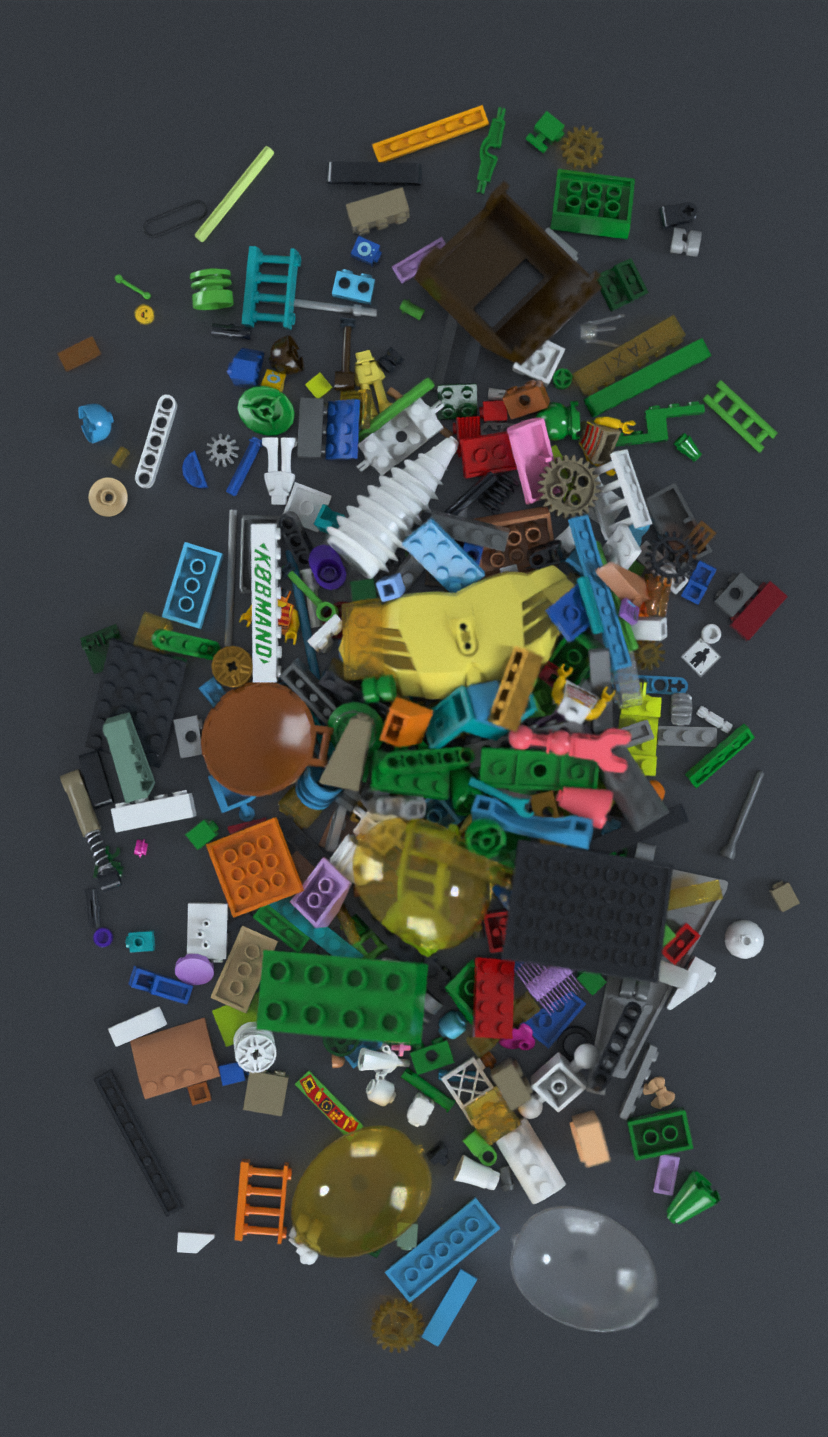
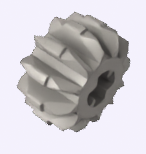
[206,434,239,467]
[670,693,692,726]

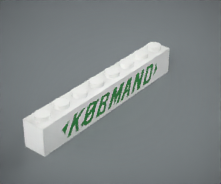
[251,524,282,682]

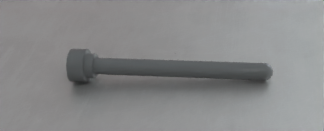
[719,770,764,860]

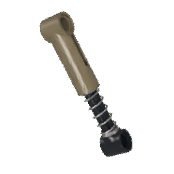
[60,769,122,892]

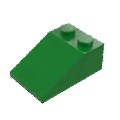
[444,960,475,1026]

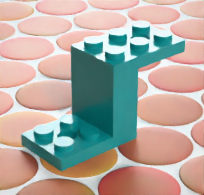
[426,686,537,750]

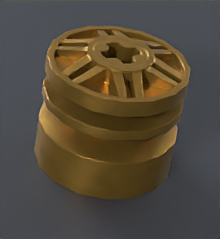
[212,646,253,688]

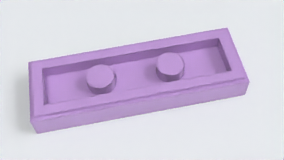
[392,237,446,284]

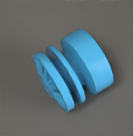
[295,758,343,810]

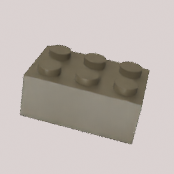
[346,187,410,236]
[490,1057,533,1111]

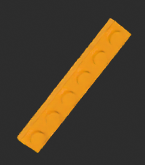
[372,105,489,162]

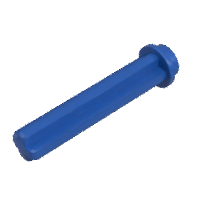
[226,436,263,496]

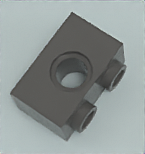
[713,572,759,618]

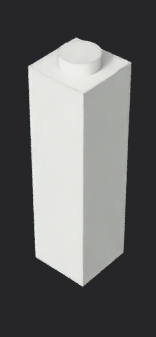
[591,617,667,641]

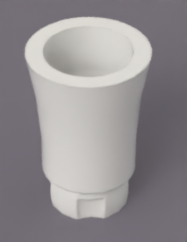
[454,1155,500,1191]

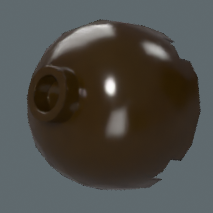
[269,335,304,375]

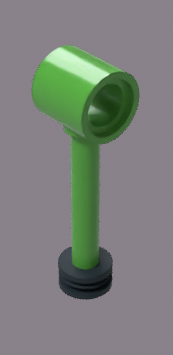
[281,562,339,622]

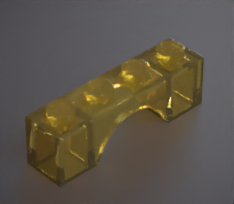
[466,991,541,1058]

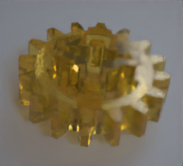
[561,125,604,170]

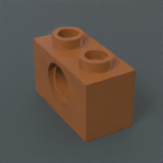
[502,380,550,420]

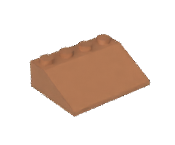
[474,506,558,580]
[130,1017,220,1099]

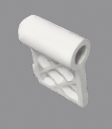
[441,1056,506,1126]

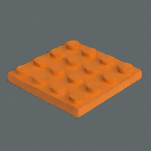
[206,817,304,918]

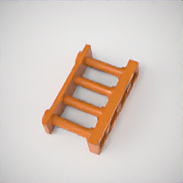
[234,1159,292,1244]

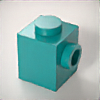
[126,930,155,953]

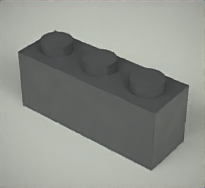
[297,397,328,459]

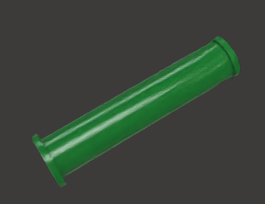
[400,1067,456,1113]

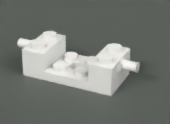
[357,397,445,476]

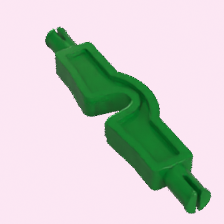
[476,107,506,194]

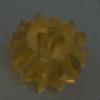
[632,640,665,671]

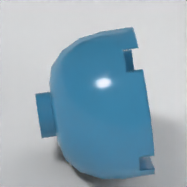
[78,403,114,443]

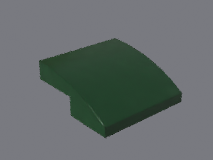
[597,258,649,312]

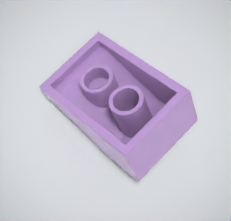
[290,857,352,928]

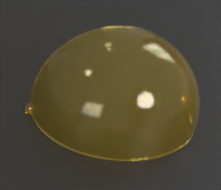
[352,817,492,949]
[291,1126,432,1258]

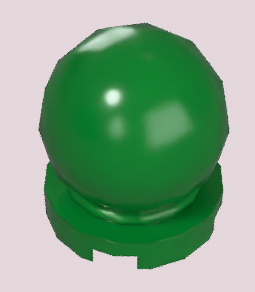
[535,401,580,441]

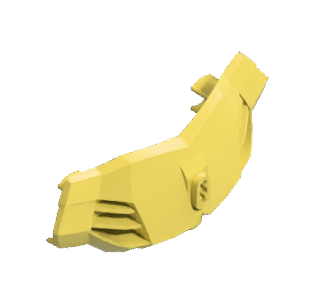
[338,565,575,699]

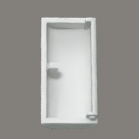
[492,1117,566,1204]

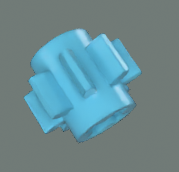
[600,818,621,835]

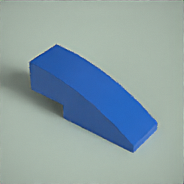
[128,966,193,1005]

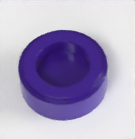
[93,927,113,947]

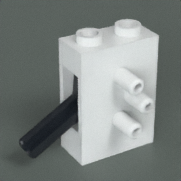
[187,902,253,963]

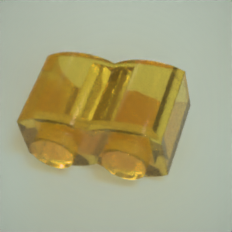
[278,785,323,829]

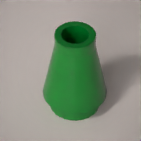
[673,433,702,462]

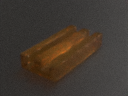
[676,520,716,560]

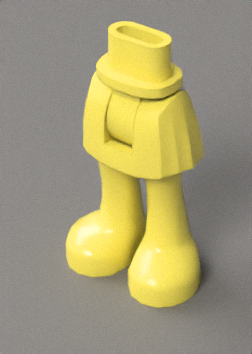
[354,350,393,420]

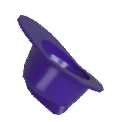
[308,545,346,590]

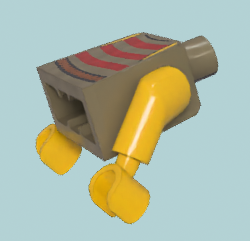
[578,417,636,476]

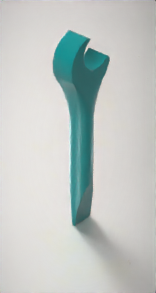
[469,778,535,818]

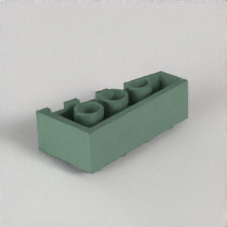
[103,712,156,803]

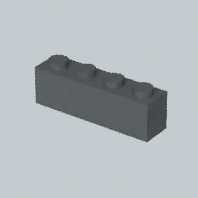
[431,509,510,552]
[280,658,343,725]

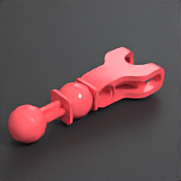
[508,725,631,772]

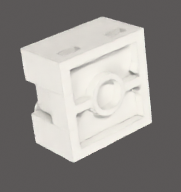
[512,341,565,387]

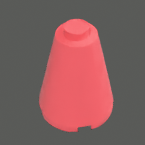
[556,787,613,829]

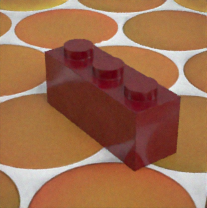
[729,581,788,641]

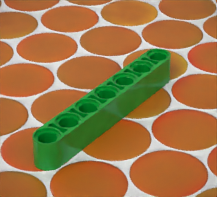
[583,338,712,418]

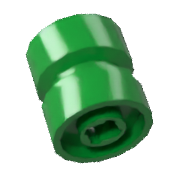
[363,674,396,703]

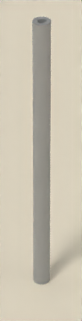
[224,510,237,647]

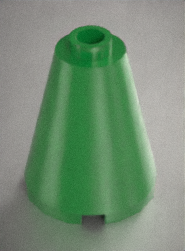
[449,767,490,816]
[667,1171,721,1224]

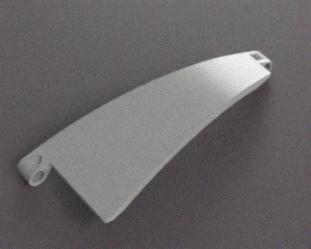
[586,842,728,1095]

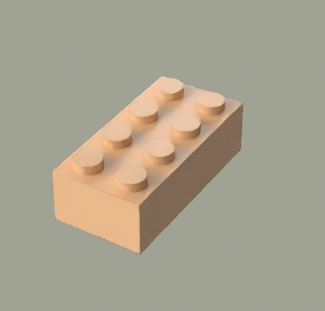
[569,1110,610,1167]

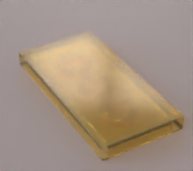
[342,598,384,681]

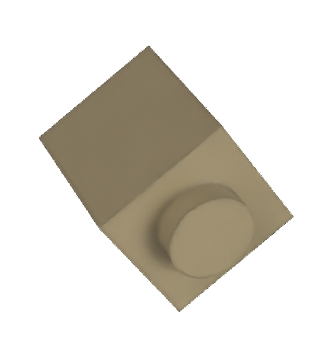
[769,880,800,912]

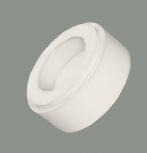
[701,624,721,644]

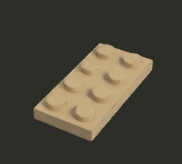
[210,926,278,1013]

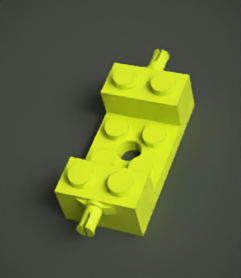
[618,682,662,776]

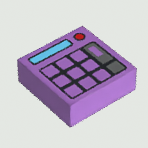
[619,598,639,626]

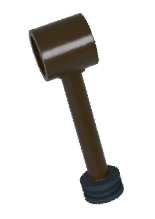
[335,317,356,391]

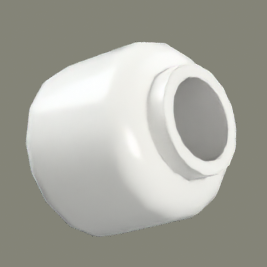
[366,1077,396,1106]

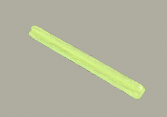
[195,146,274,242]

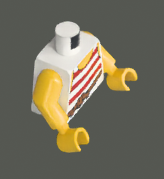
[552,664,615,724]

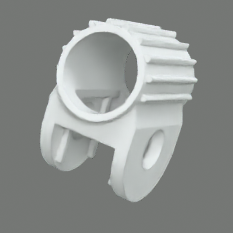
[330,834,383,885]

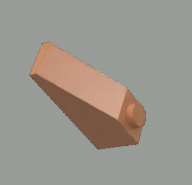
[596,562,649,606]

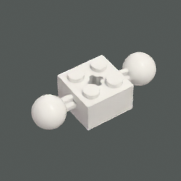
[518,1044,600,1119]

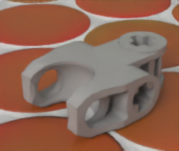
[376,795,426,819]

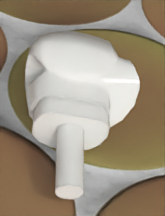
[288,1237,318,1265]

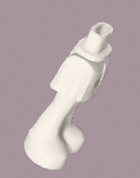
[262,438,298,505]

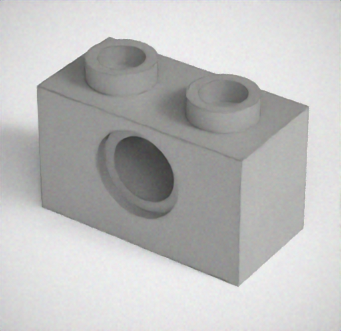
[173,715,204,758]

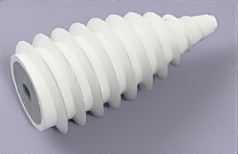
[327,436,459,579]

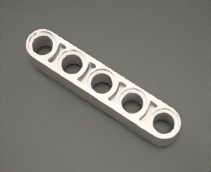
[135,395,177,489]

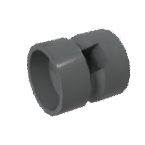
[619,978,651,1003]

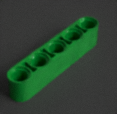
[378,747,475,776]

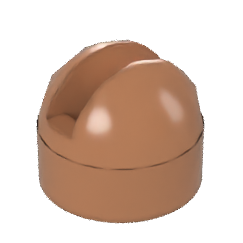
[332,1052,345,1068]

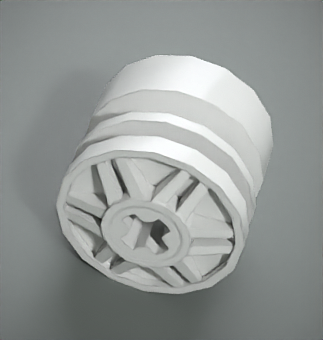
[233,1022,276,1073]

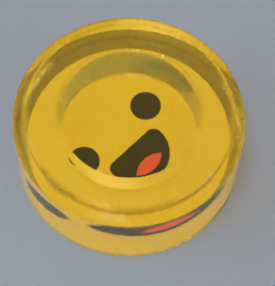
[134,304,155,325]

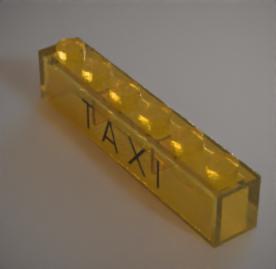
[572,315,686,397]

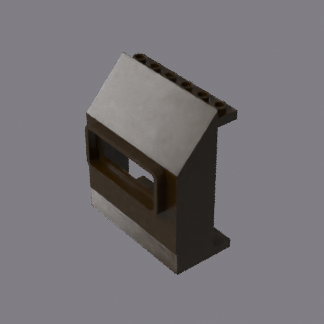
[414,181,602,366]

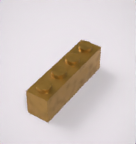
[487,646,544,732]

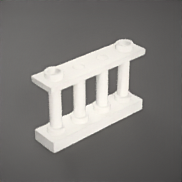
[588,449,652,541]

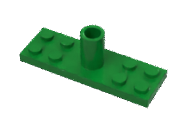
[479,747,599,791]

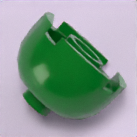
[465,818,506,859]

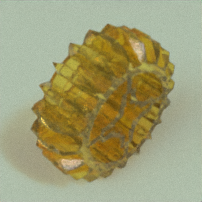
[371,1299,424,1353]

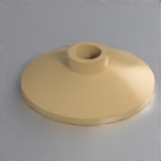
[89,478,128,517]

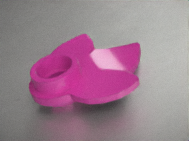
[499,1023,535,1050]

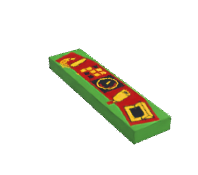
[295,1070,363,1140]

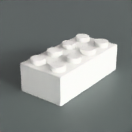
[111,790,197,832]

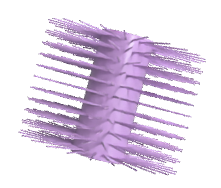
[514,963,583,1015]

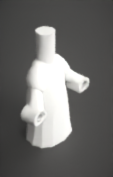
[358,1043,410,1082]

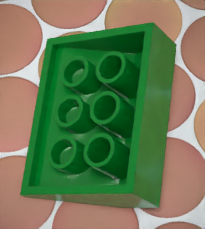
[550,169,635,239]

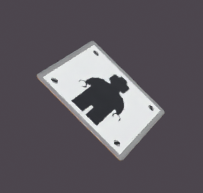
[681,637,721,677]

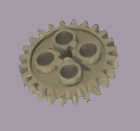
[537,455,601,519]

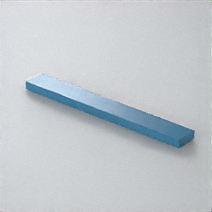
[568,515,632,671]

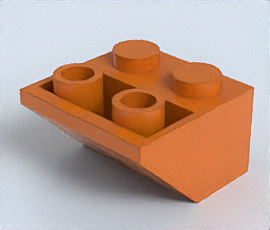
[380,697,433,747]

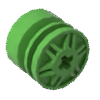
[190,268,234,310]

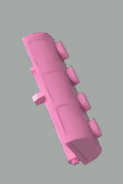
[507,418,560,505]

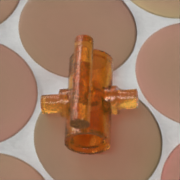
[639,574,672,617]

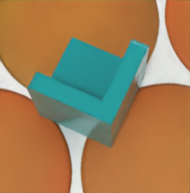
[314,504,346,534]

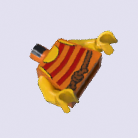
[239,588,300,645]

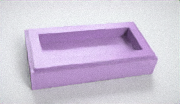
[653,1154,680,1196]

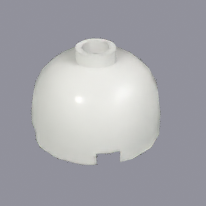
[725,920,764,959]

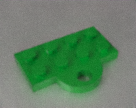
[371,741,450,801]

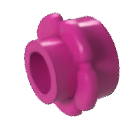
[134,839,148,858]

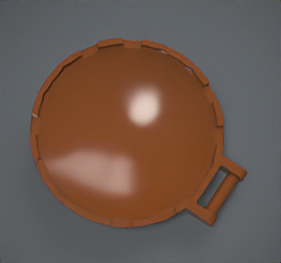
[201,682,334,796]

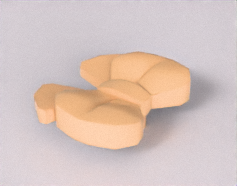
[643,1076,675,1109]

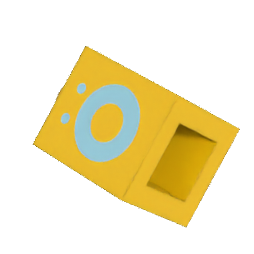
[261,369,286,392]

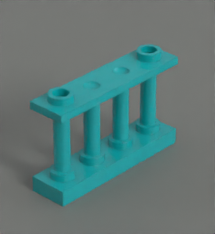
[241,246,301,330]

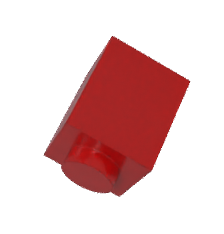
[479,401,507,423]

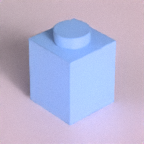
[376,572,406,602]

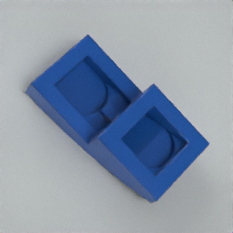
[681,560,717,605]

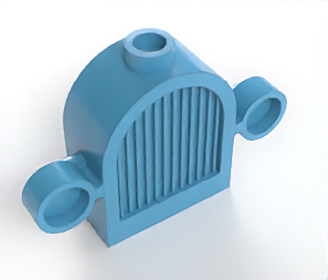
[208,775,257,822]

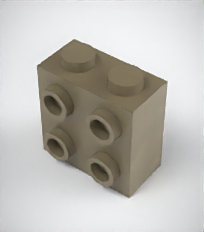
[243,1070,289,1116]

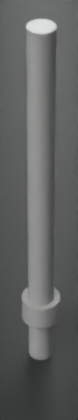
[260,299,377,317]

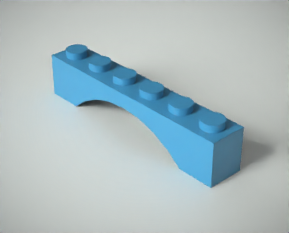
[472,795,593,849]

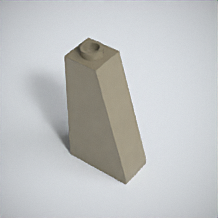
[320,713,374,791]

